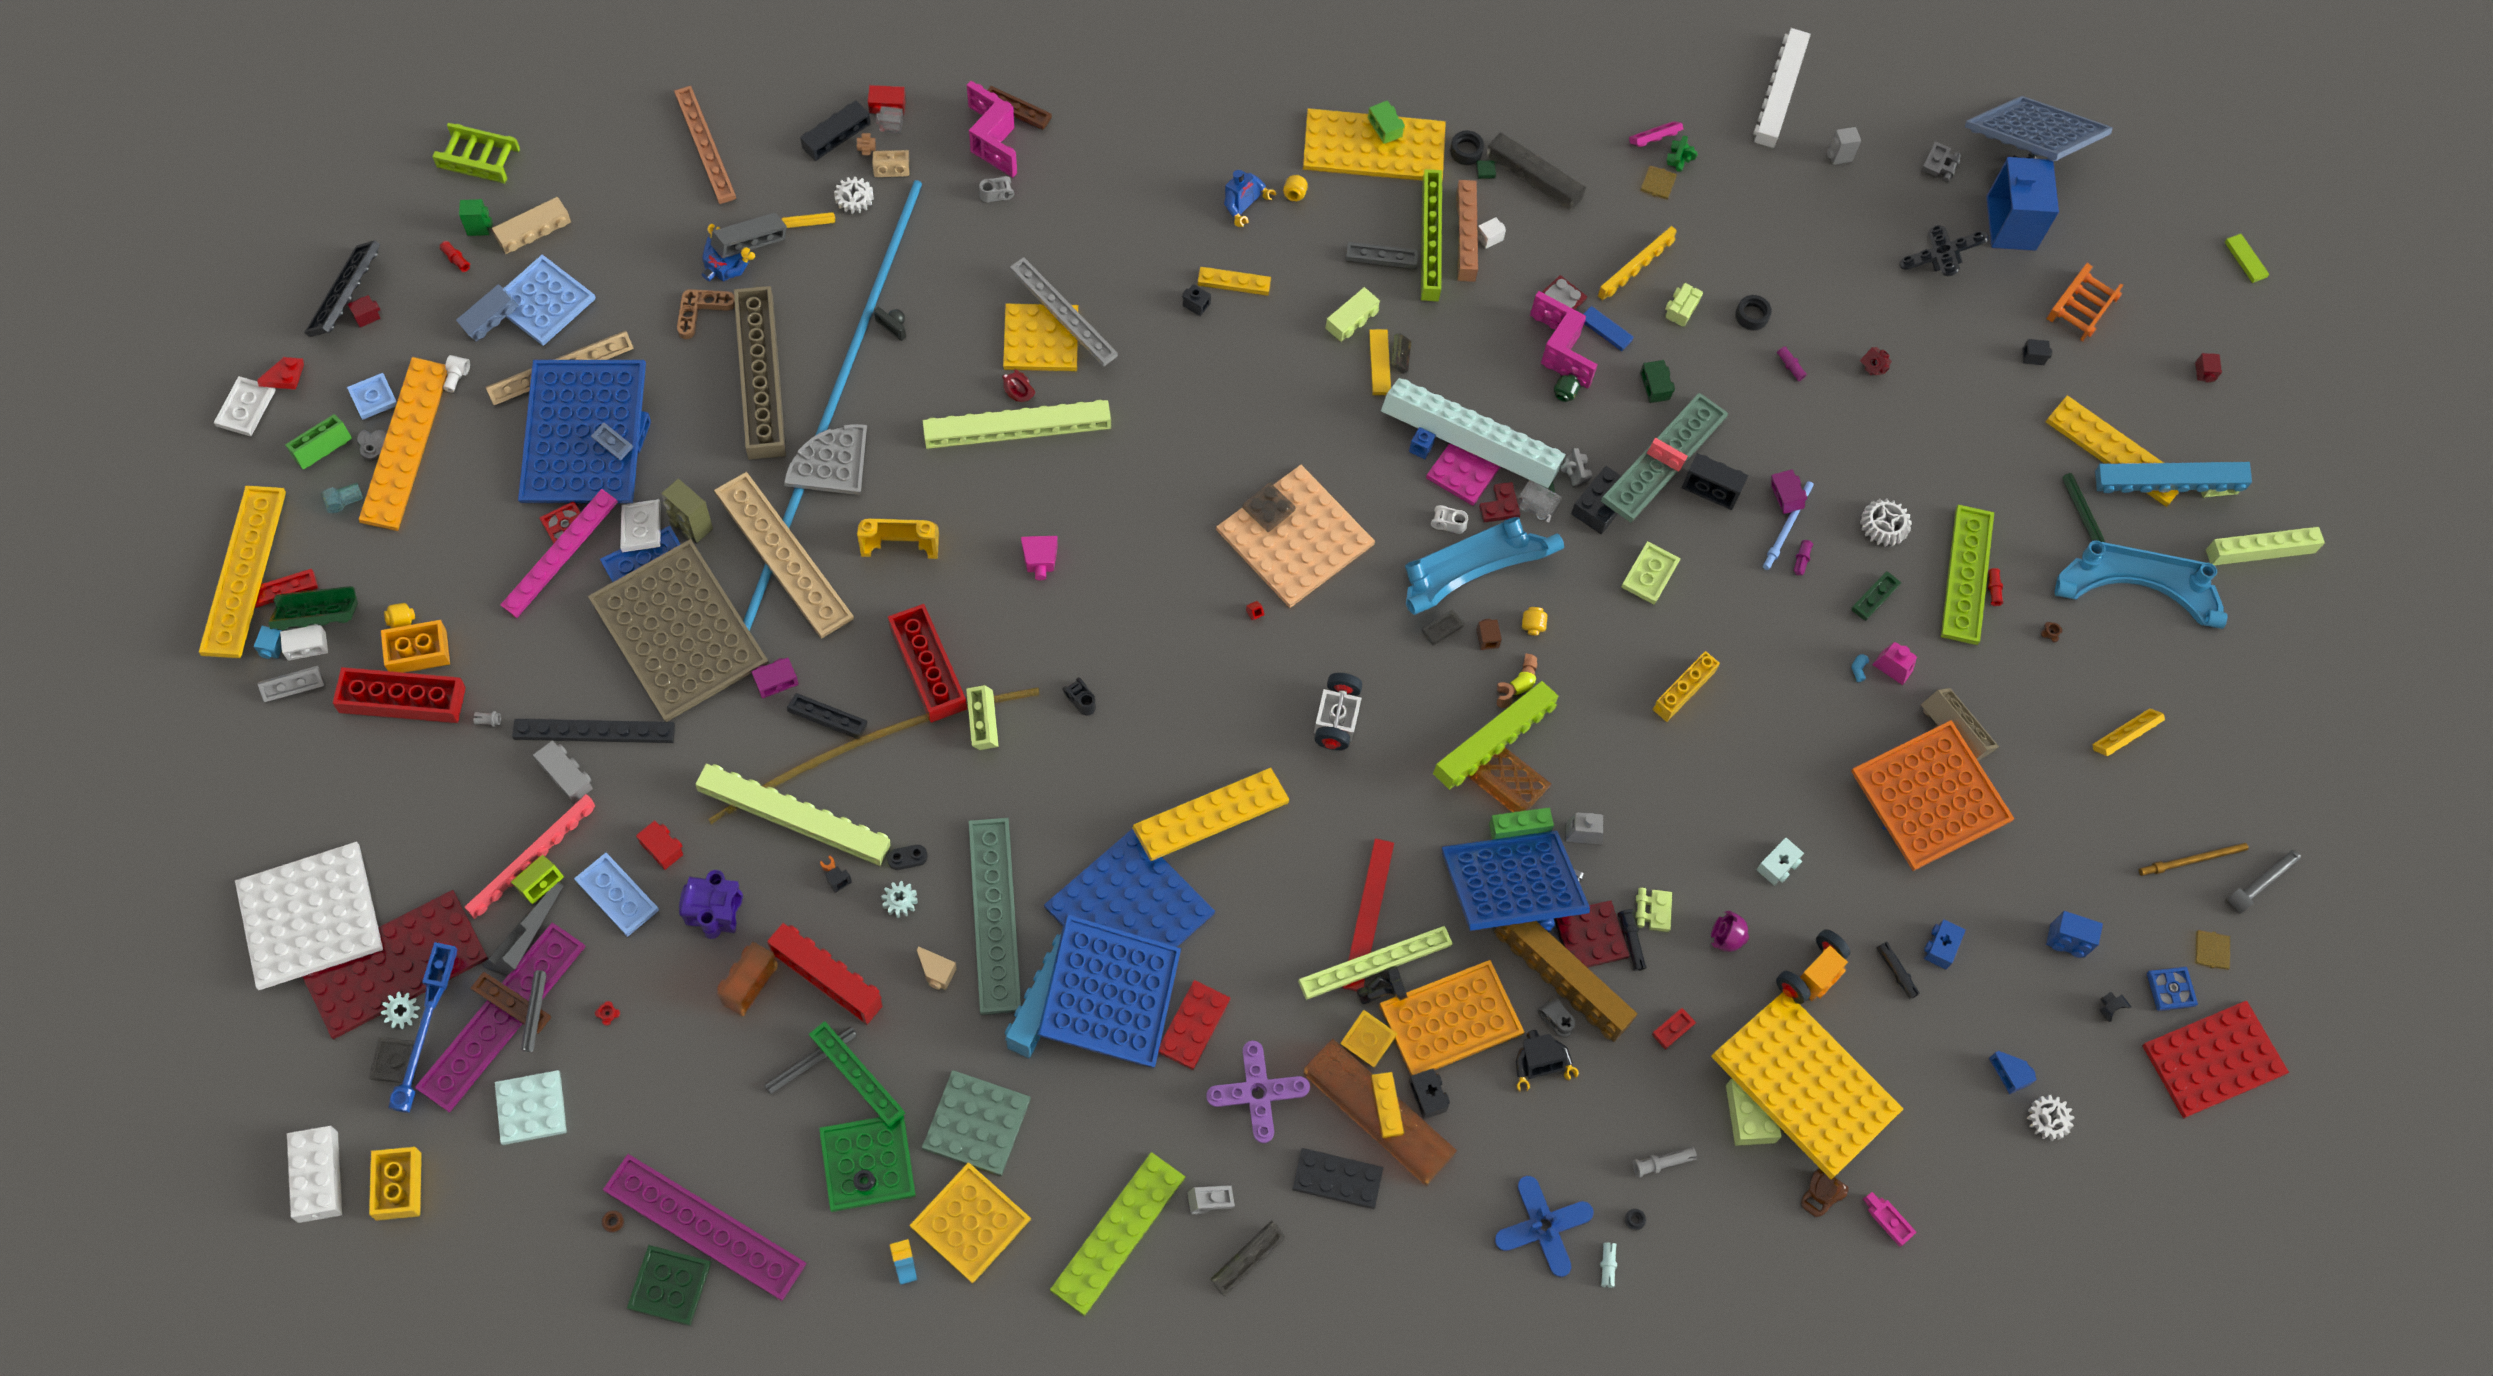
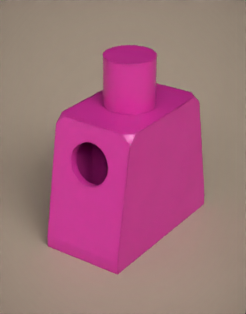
[1021,536,1058,580]
[1872,642,1917,685]

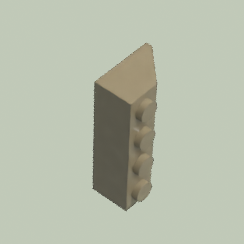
[1921,688,1999,761]

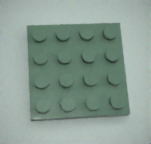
[922,1070,1031,1177]

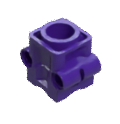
[679,870,743,939]

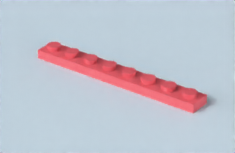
[464,794,595,919]

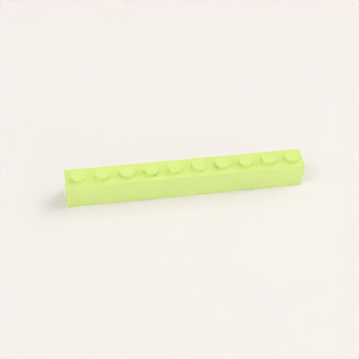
[923,400,1111,449]
[695,764,891,866]

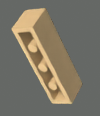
[492,197,571,254]

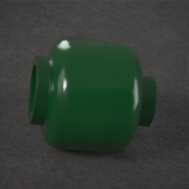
[1553,374,1581,402]

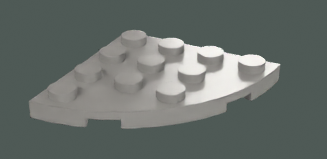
[784,424,867,495]

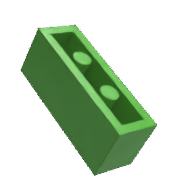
[285,414,352,470]
[1489,807,1554,840]

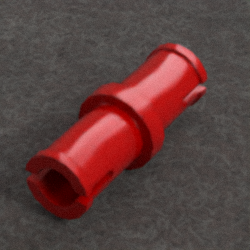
[439,241,471,272]
[1988,568,2003,606]

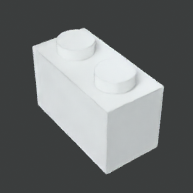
[280,624,328,661]

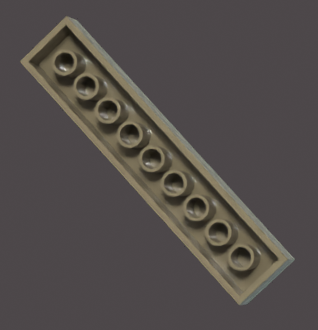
[734,286,786,460]

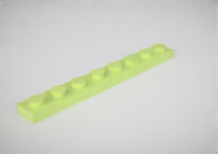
[1298,926,1453,1000]

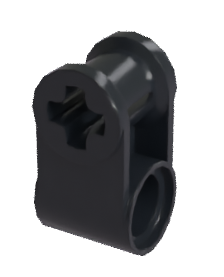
[1062,677,1096,716]

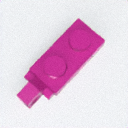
[1863,1192,1916,1247]

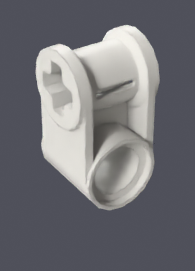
[1431,505,1468,534]

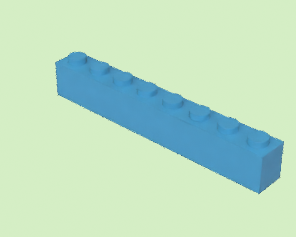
[2095,462,2252,493]

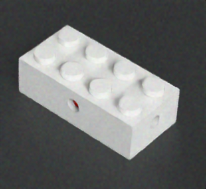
[287,1126,343,1223]

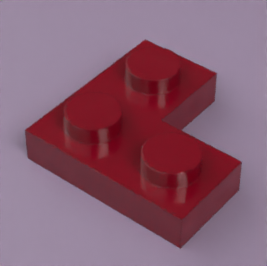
[1479,482,1520,523]

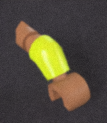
[1497,653,1538,708]

